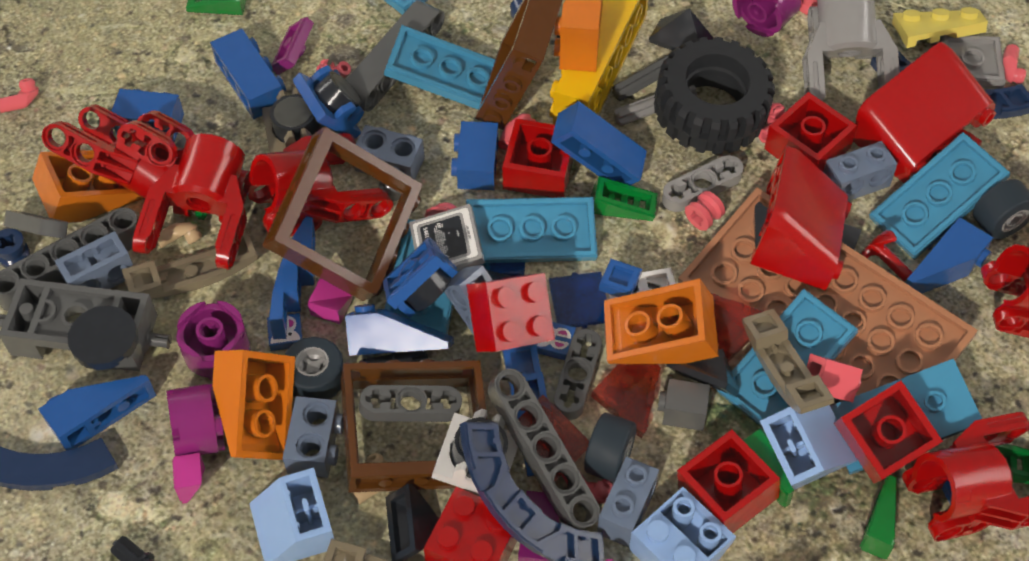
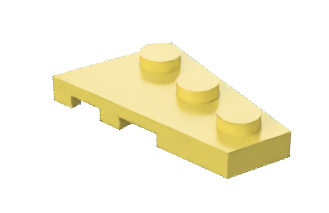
[892,7,988,48]

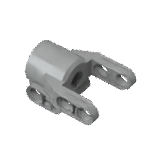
[802,0,900,101]

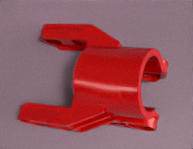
[41,104,195,199]
[132,133,250,270]
[243,133,393,237]
[981,244,1029,338]
[901,412,1029,542]

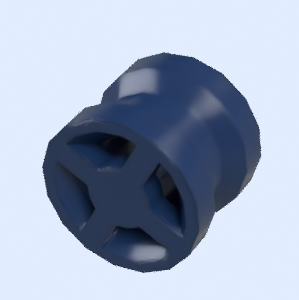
[0,228,31,268]

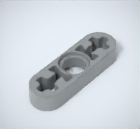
[662,155,743,212]

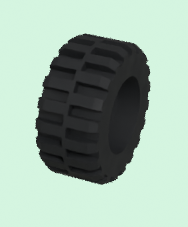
[654,37,775,154]

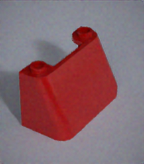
[853,42,996,183]
[750,145,852,290]

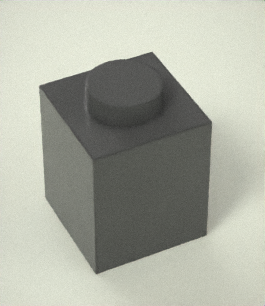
[657,379,710,431]

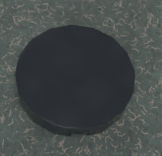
[68,305,139,370]

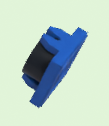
[293,65,364,139]
[383,237,458,318]

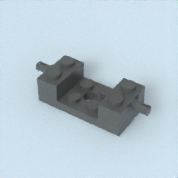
[0,278,172,372]

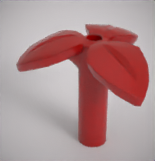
[860,230,913,281]

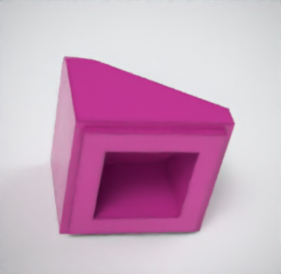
[308,278,353,324]
[172,453,205,503]

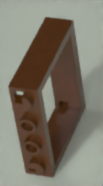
[475,0,563,130]
[262,127,423,301]
[341,358,487,493]

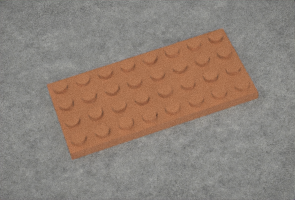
[678,187,978,396]

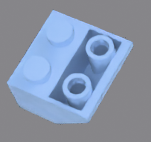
[760,405,858,490]
[249,467,335,561]
[629,487,736,561]

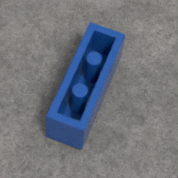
[210,28,286,120]
[551,101,647,185]

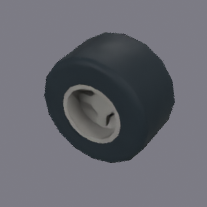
[973,179,1029,239]
[285,337,344,399]
[584,413,637,482]

